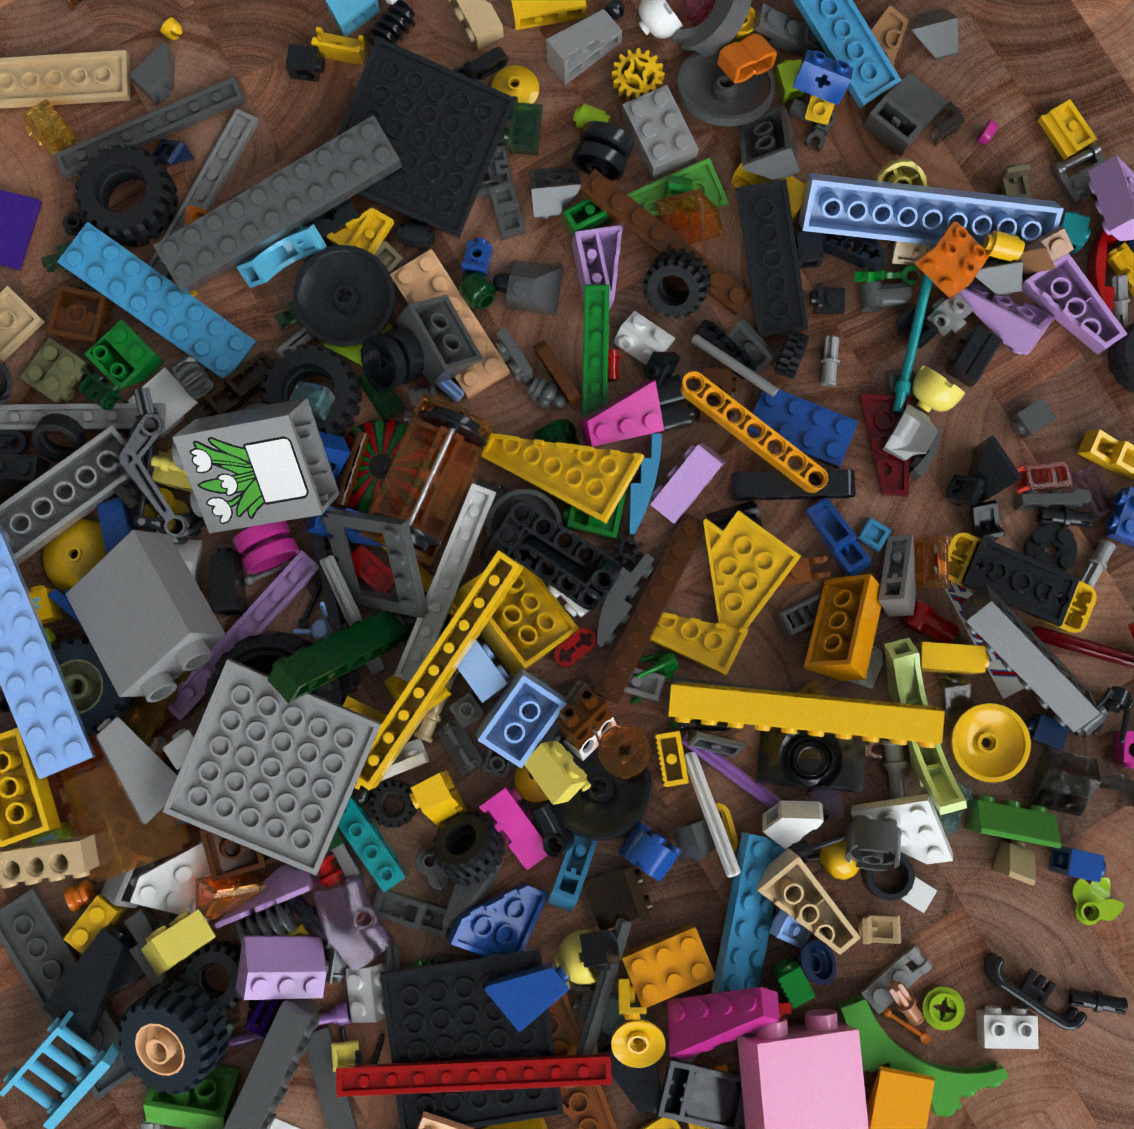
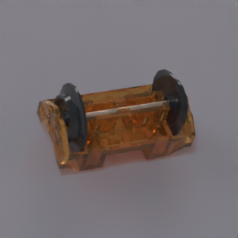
[358,393,494,566]

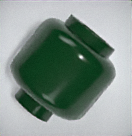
[459,272,496,309]

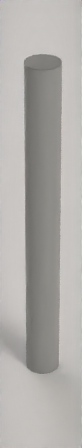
[691,334,779,397]

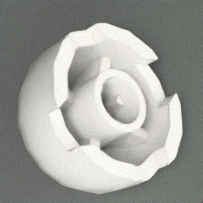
[638,0,683,39]

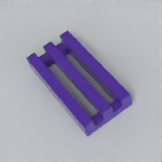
[244,999,286,1038]

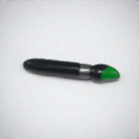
[669,720,732,731]

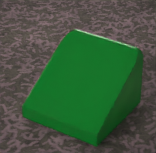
[665,175,693,198]

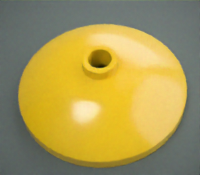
[43,519,107,591]
[951,703,1031,782]

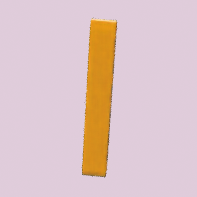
[680,371,828,493]

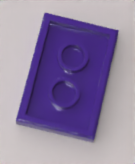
[0,190,42,271]

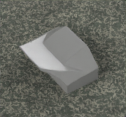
[882,404,939,461]

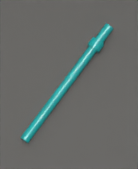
[892,273,932,413]

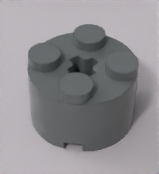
[845,815,902,871]

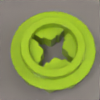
[922,986,965,1031]

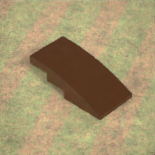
[199,829,280,882]

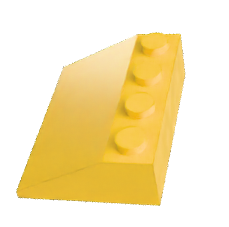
[454,567,580,678]

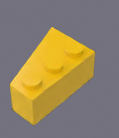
[410,770,467,828]

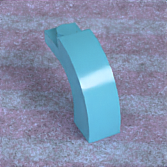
[236,224,327,288]

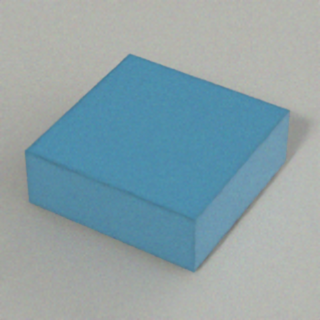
[856,517,892,552]

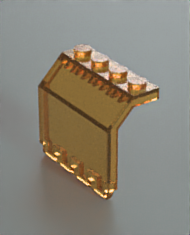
[59,752,191,883]

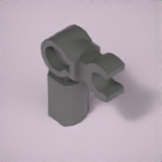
[788,98,835,151]

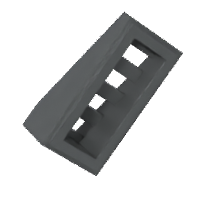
[773,592,822,639]

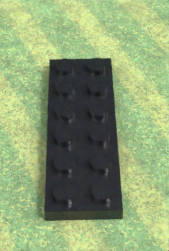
[736,179,809,338]

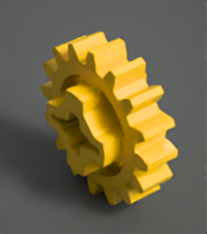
[611,48,665,102]

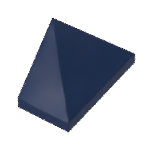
[153,139,194,164]

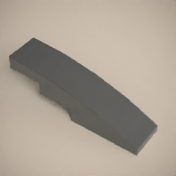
[370,888,452,938]

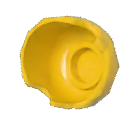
[820,836,860,880]

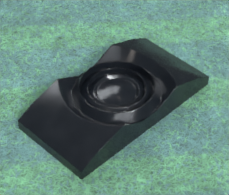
[756,731,867,794]
[656,1059,745,1129]

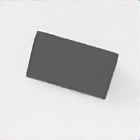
[687,728,746,757]

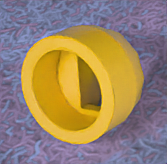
[160,17,183,40]

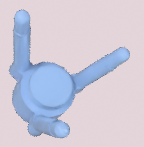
[292,602,332,640]

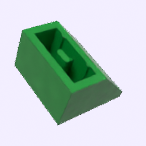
[85,319,164,390]

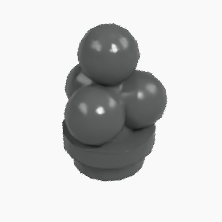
[526,376,567,409]

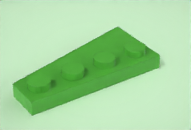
[627,158,729,217]

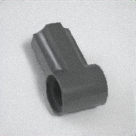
[859,282,912,313]

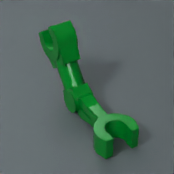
[854,265,917,285]

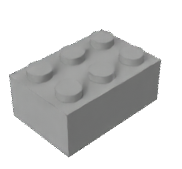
[621,85,699,181]

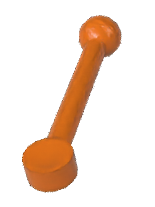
[882,1007,931,1044]

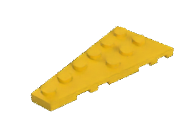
[478,433,645,524]

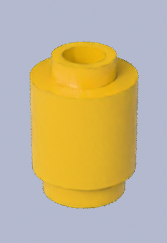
[983,230,1025,261]

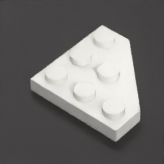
[851,794,953,864]
[130,840,223,922]

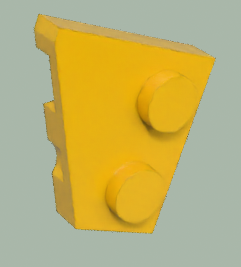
[326,208,394,255]

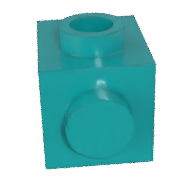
[1059,211,1091,254]

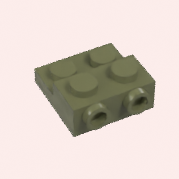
[19,338,92,404]

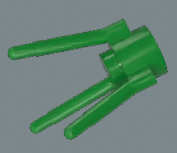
[630,650,680,705]

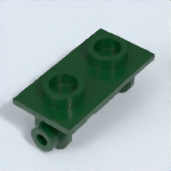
[78,369,126,410]

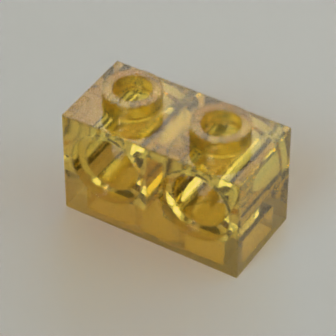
[21,99,78,156]

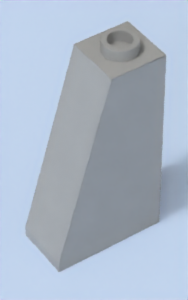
[96,716,177,825]

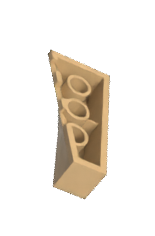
[756,848,861,955]

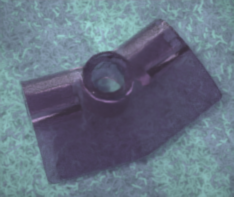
[313,874,394,972]

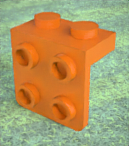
[915,221,989,299]

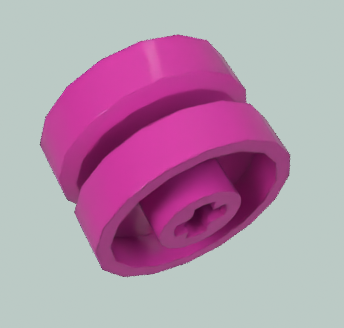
[233,521,300,574]

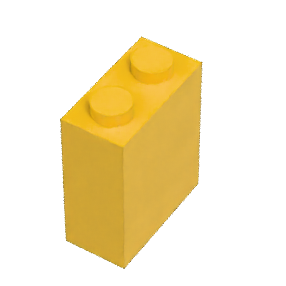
[914,642,989,675]

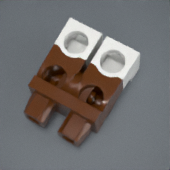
[555,687,618,761]

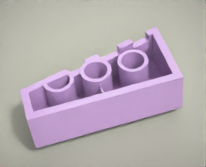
[1022,253,1127,355]

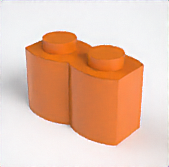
[717,33,777,83]

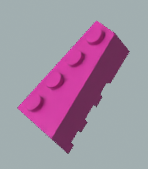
[667,987,780,1060]

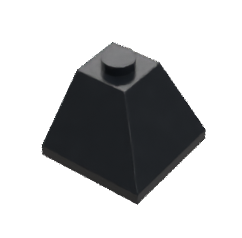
[968,435,1022,502]

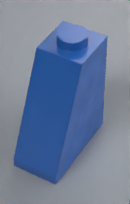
[97,496,139,554]
[484,962,570,1033]

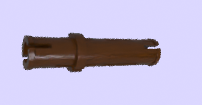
[332,431,371,508]

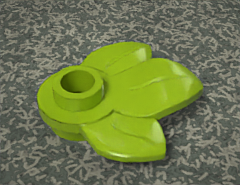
[1072,877,1124,925]

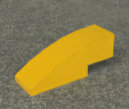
[1077,429,1134,480]

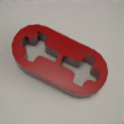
[554,628,597,668]

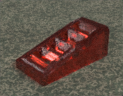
[1016,461,1073,494]

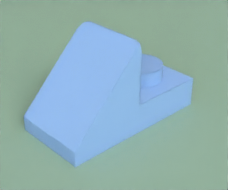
[769,907,812,949]

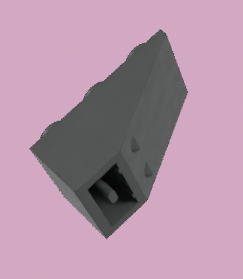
[863,73,948,157]

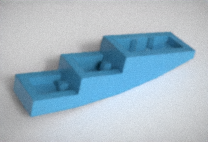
[629,433,662,537]

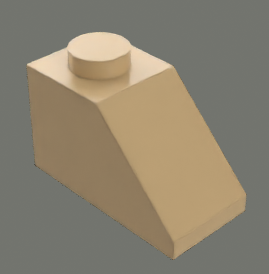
[992,839,1036,886]

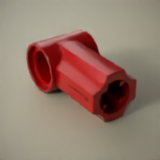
[903,600,959,644]

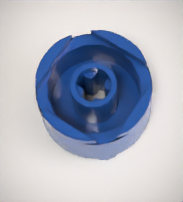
[618,822,682,882]

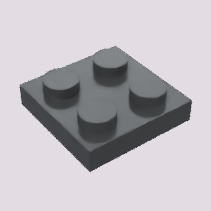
[496,327,534,387]

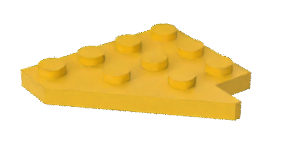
[703,510,801,629]

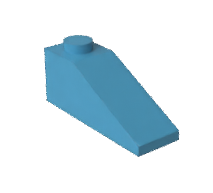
[547,835,598,912]

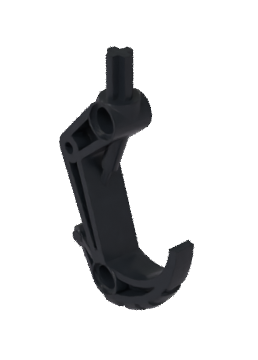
[115,387,206,545]

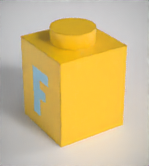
[29,585,63,625]

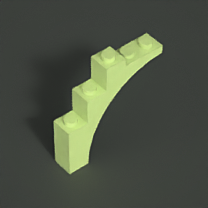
[884,638,967,815]

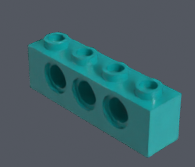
[338,795,409,893]

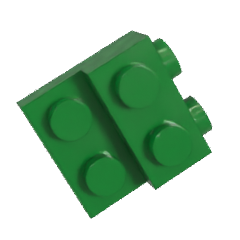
[561,489,627,539]

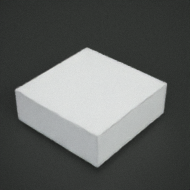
[901,877,937,913]

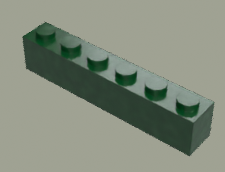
[267,611,408,704]

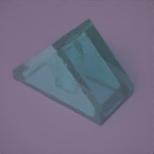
[289,381,335,421]

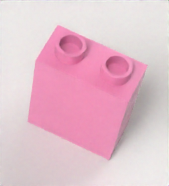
[737,1009,869,1129]

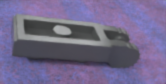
[1013,489,1092,510]

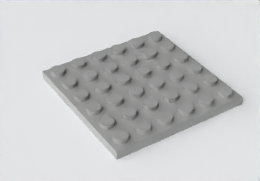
[163,659,382,875]

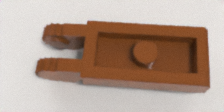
[778,556,831,588]

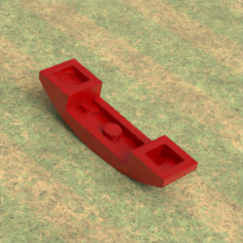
[1086,226,1117,312]

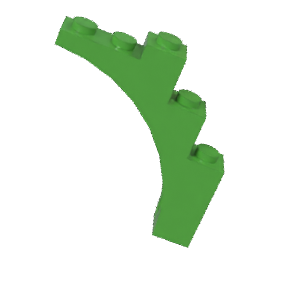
[836,994,1009,1117]

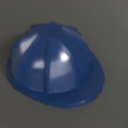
[799,939,836,986]

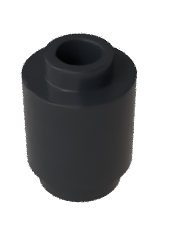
[397,222,435,250]

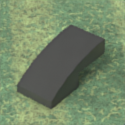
[488,181,526,240]

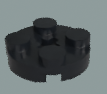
[1023,524,1078,572]

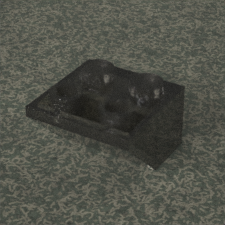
[1029,747,1102,817]

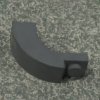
[672,0,752,56]

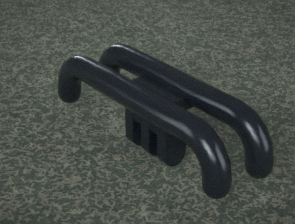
[984,953,1087,1030]

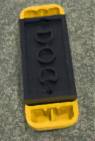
[940,533,1097,633]

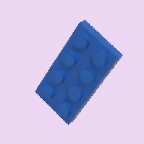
[747,389,858,469]

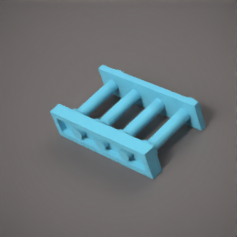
[0,1010,120,1129]

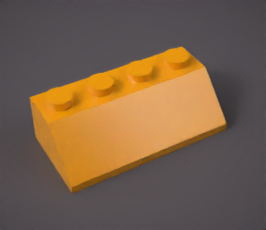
[804,574,882,681]

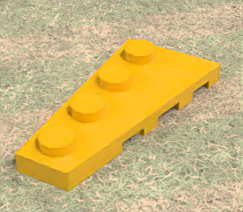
[650,612,749,677]

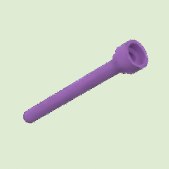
[227,1002,352,1047]

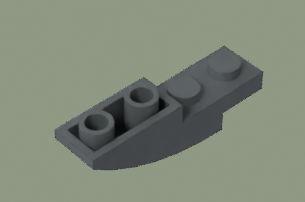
[753,3,828,57]
[597,553,655,648]

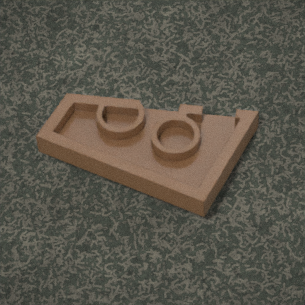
[871,5,909,95]

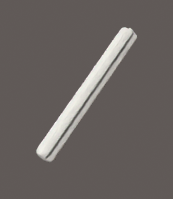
[684,752,741,878]

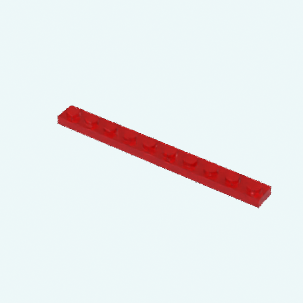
[336,1054,612,1097]

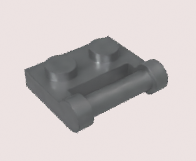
[1051,142,1106,205]

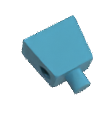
[324,0,381,37]

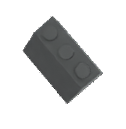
[738,105,800,180]
[395,295,483,385]

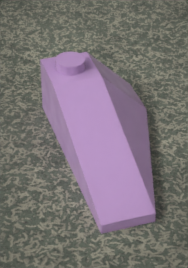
[958,281,1055,355]
[215,863,318,929]

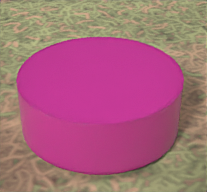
[976,119,998,146]

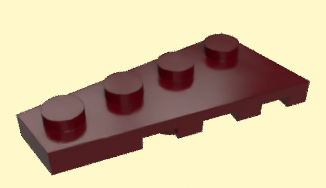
[858,394,911,497]

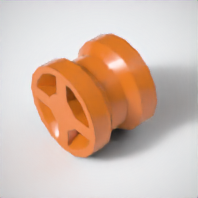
[64,879,97,912]

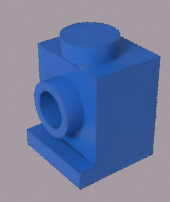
[461,238,493,278]

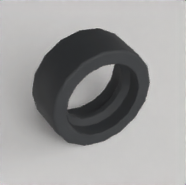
[32,413,86,463]
[861,853,915,901]

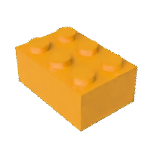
[622,923,715,1008]

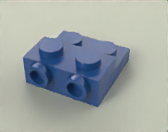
[1105,487,1134,548]

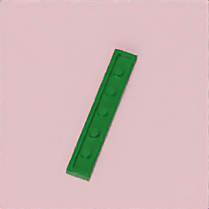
[582,284,610,438]

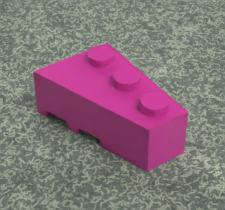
[580,380,664,447]
[480,786,547,870]

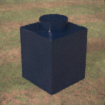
[1026,714,1070,750]

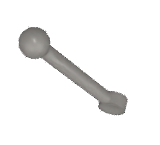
[243,560,291,586]

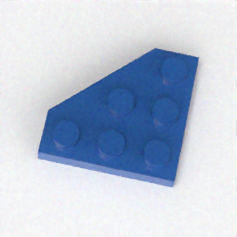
[447,882,549,956]

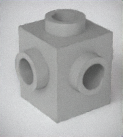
[927,293,974,336]

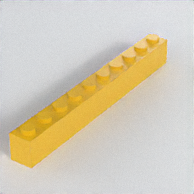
[357,550,524,790]

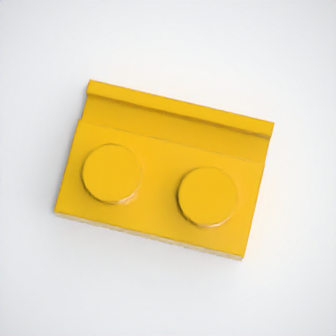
[1038,99,1097,161]

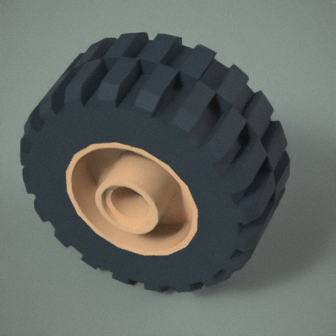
[118,981,228,1094]

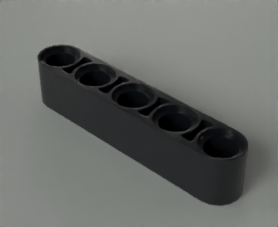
[731,469,856,501]

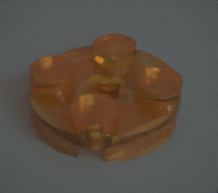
[598,725,652,779]

